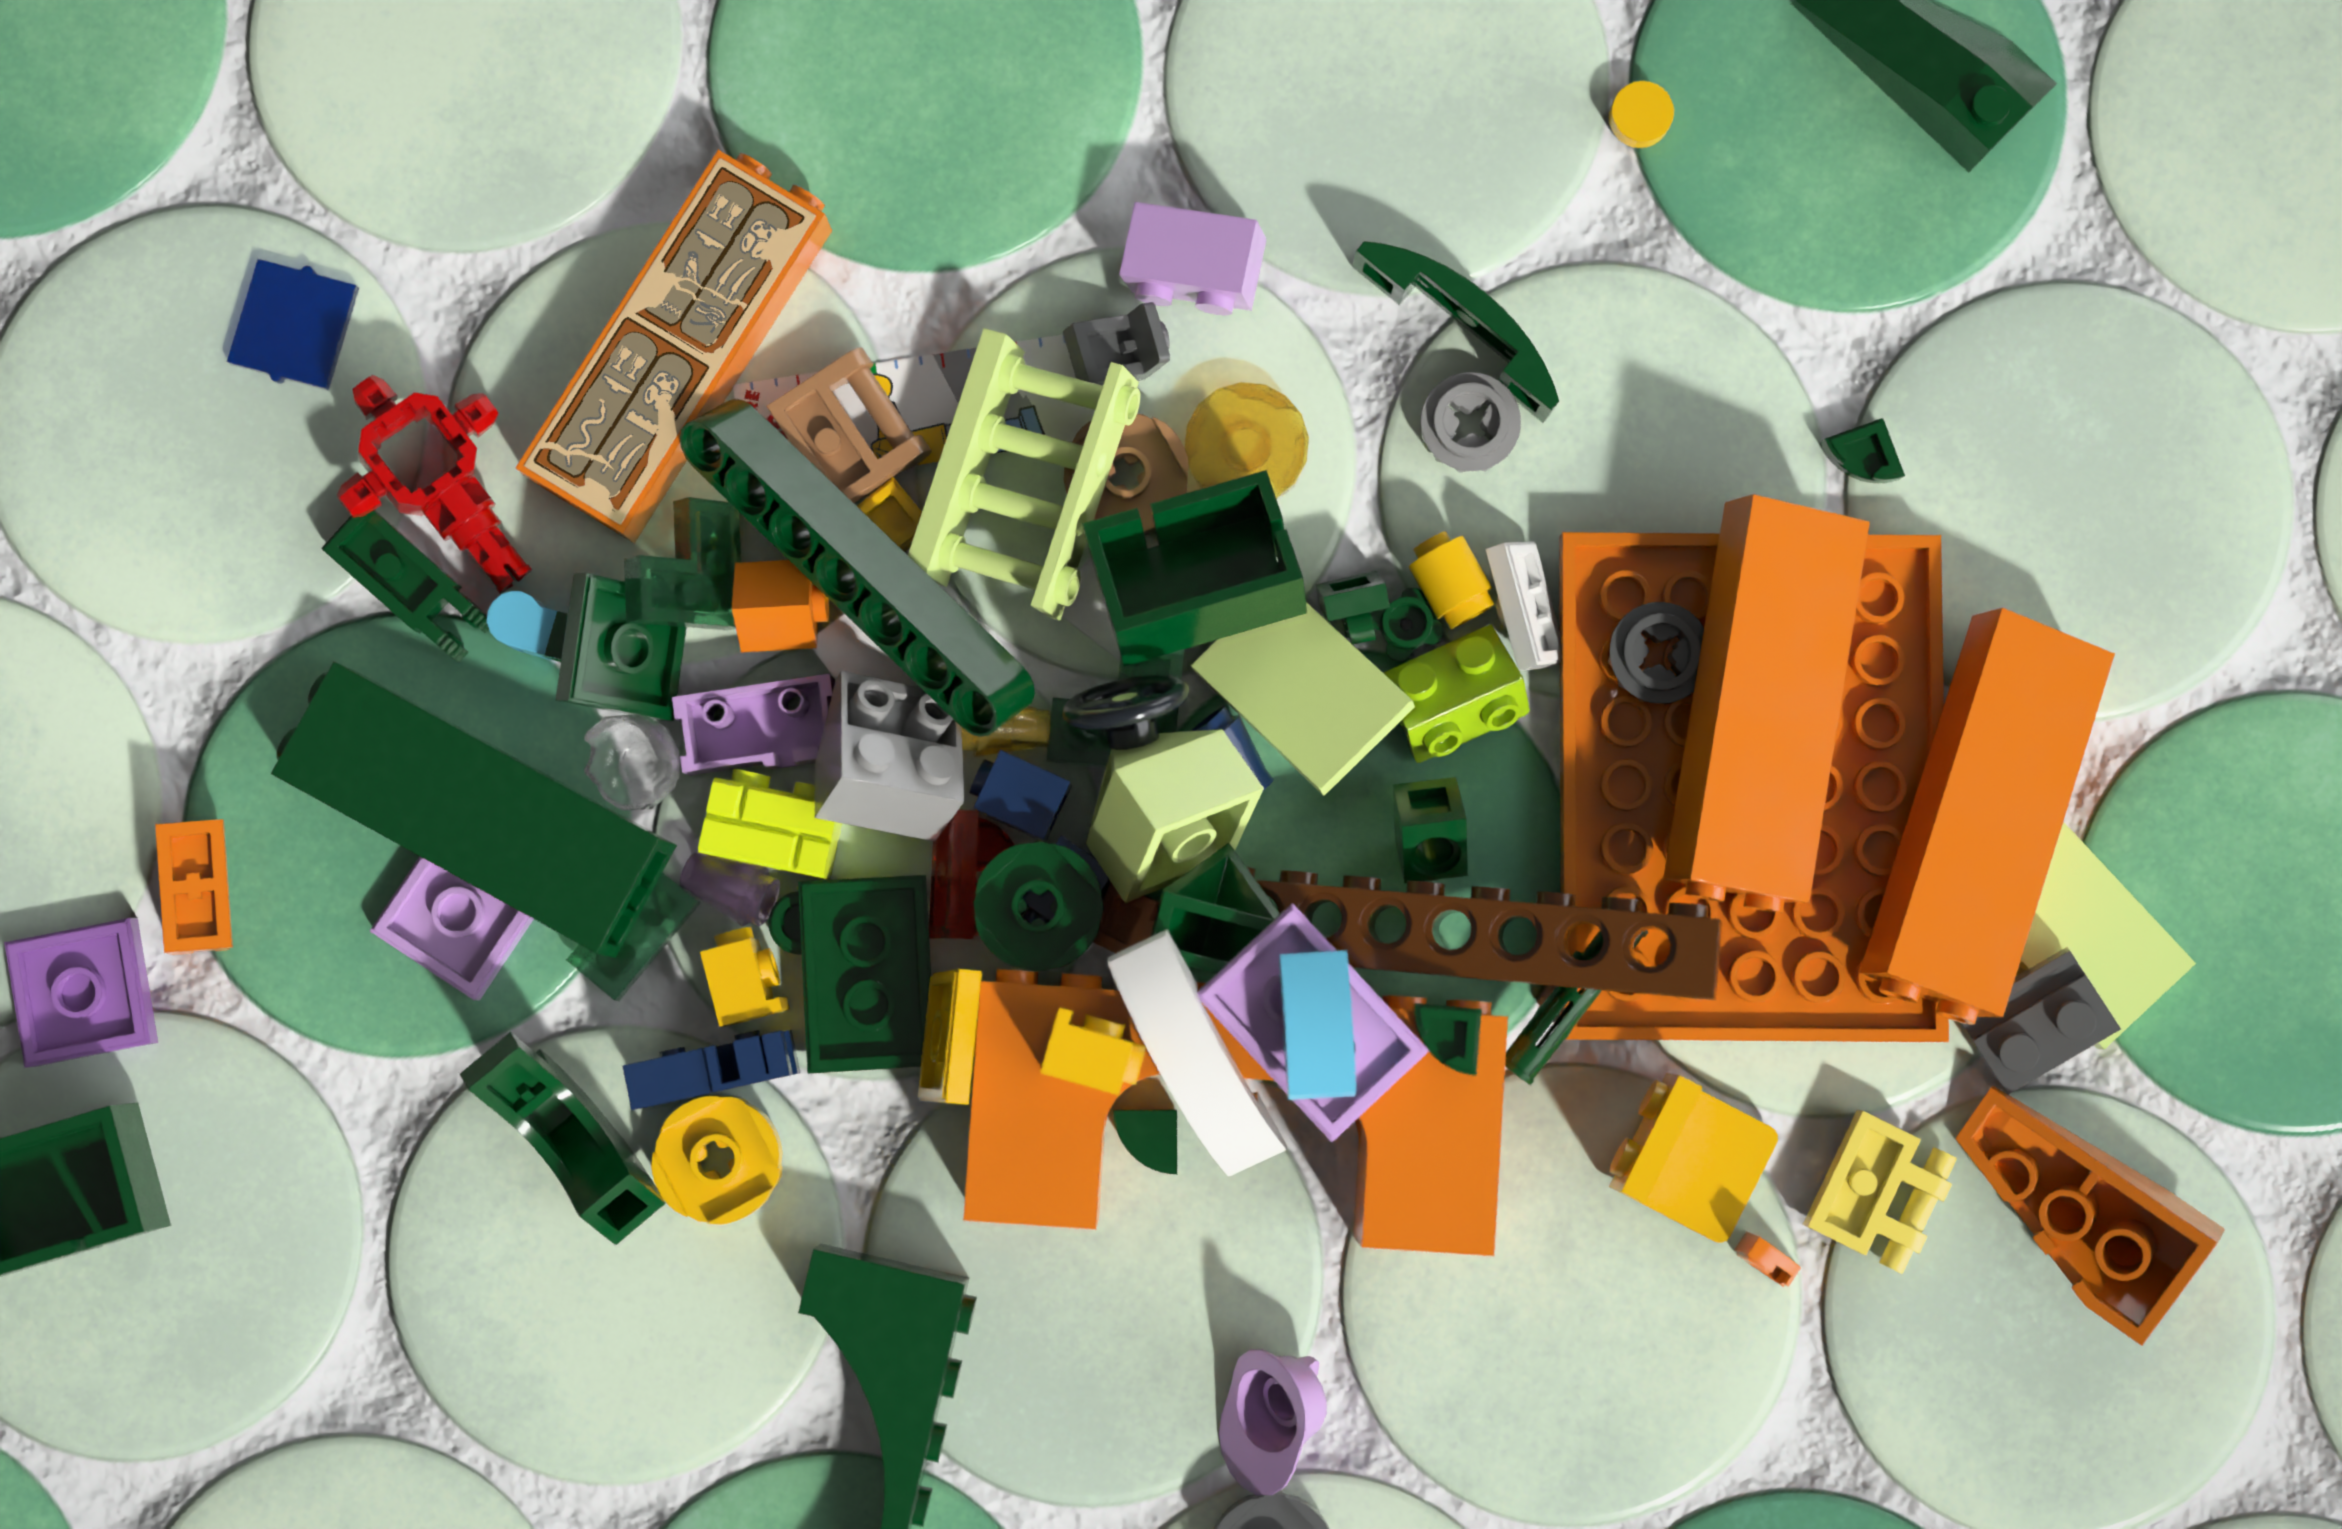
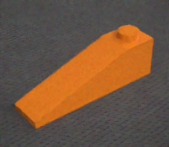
[1955,1086,2225,1346]

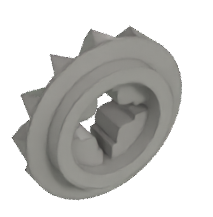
[1420,372,1521,473]

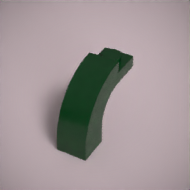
[460,1031,666,1246]

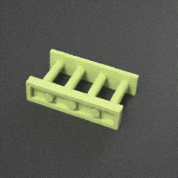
[908,328,1140,621]

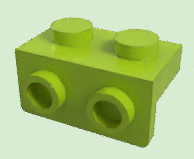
[1383,624,1530,763]

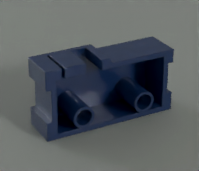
[622,1030,801,1110]

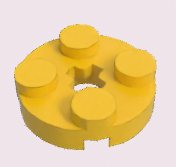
[651,1095,783,1225]

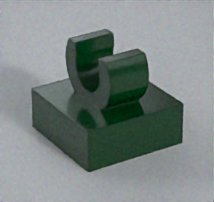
[1315,571,1390,645]

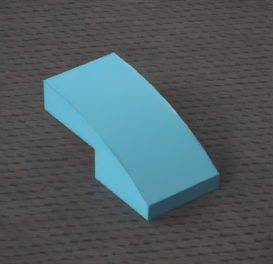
[1279,951,1356,1100]

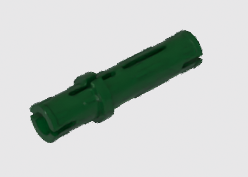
[1505,930,1649,1086]

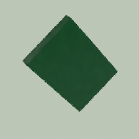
[798,875,931,1074]

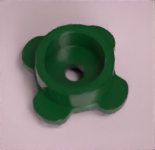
[1370,588,1443,662]

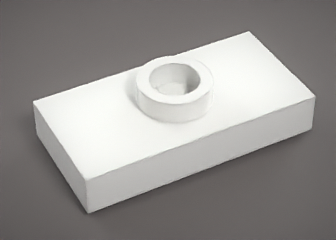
[1485,541,1562,671]

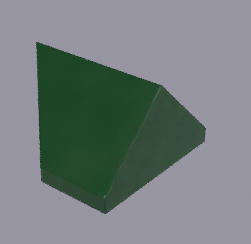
[1150,842,1280,973]

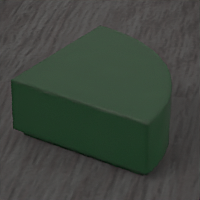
[1820,418,1905,483]
[1413,1003,1482,1076]
[1113,1109,1177,1175]

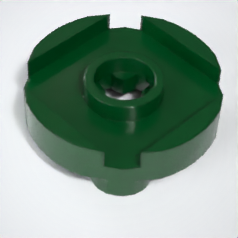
[974,842,1104,972]

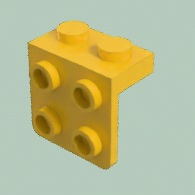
[1609,1073,1778,1243]

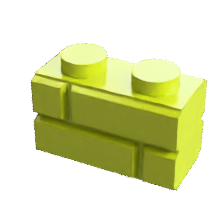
[698,769,843,880]

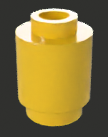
[1408,531,1495,630]

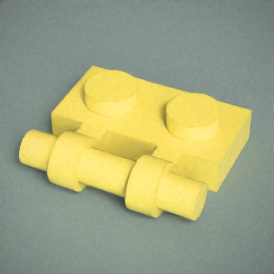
[1802,1110,1957,1274]

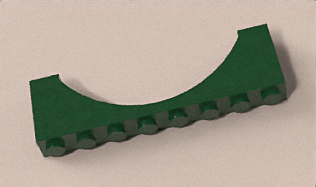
[798,1244,977,1529]

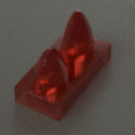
[929,810,1024,940]

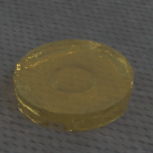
[1184,382,1309,499]

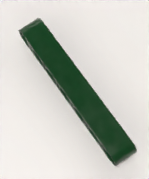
[680,399,1035,737]

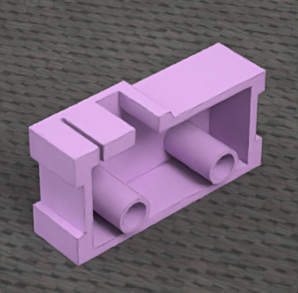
[672,674,835,776]

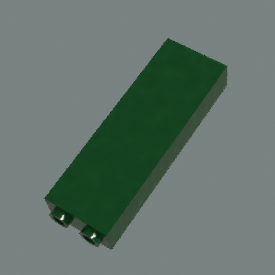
[271,661,677,958]

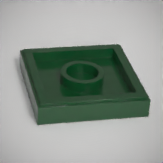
[556,573,691,721]

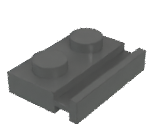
[1961,947,2121,1095]

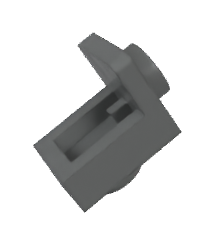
[1062,302,1170,386]

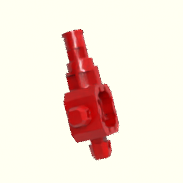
[336,375,533,594]

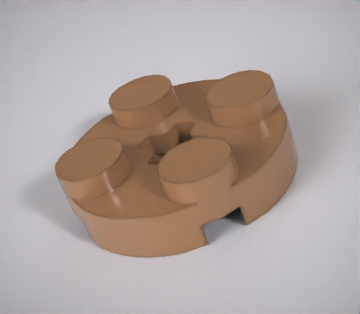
[1064,414,1189,535]

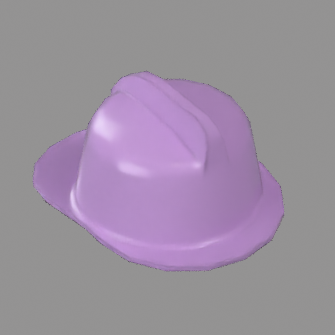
[1219,1349,1327,1495]

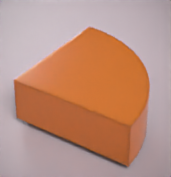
[1734,1231,1801,1287]

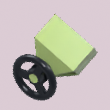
[1062,675,1264,903]

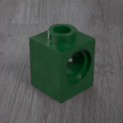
[1393,777,1468,884]

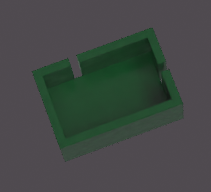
[1082,470,1307,667]
[0,1103,171,1277]

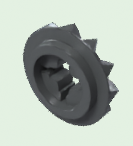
[1608,602,1704,704]

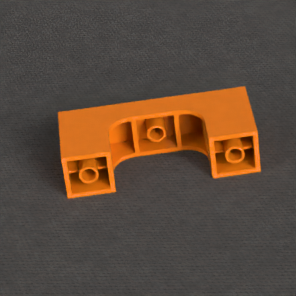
[963,969,1508,1256]

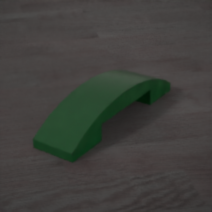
[1352,241,1559,423]

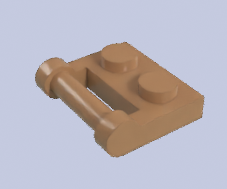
[766,347,932,503]

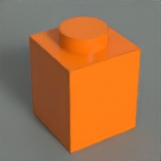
[732,560,829,653]

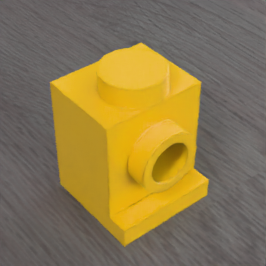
[700,927,790,1027]
[1040,1007,1146,1095]

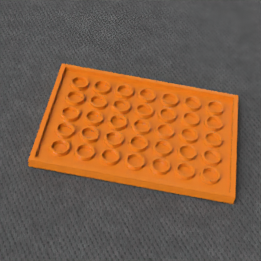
[1559,532,1949,1042]

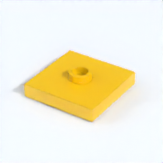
[918,969,982,1104]

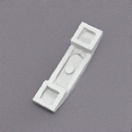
[1107,930,1287,1177]

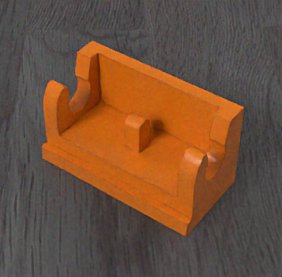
[155,819,233,956]

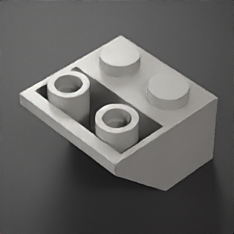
[815,670,964,841]

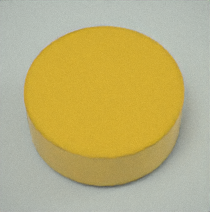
[1609,81,1674,148]

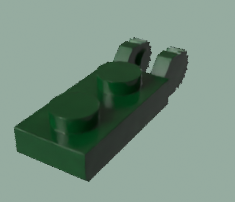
[321,510,489,663]

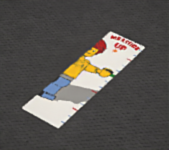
[733,335,1095,465]

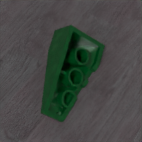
[1791,0,2057,173]

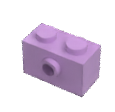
[1119,202,1267,316]

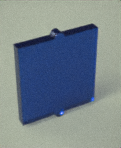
[227,259,359,391]

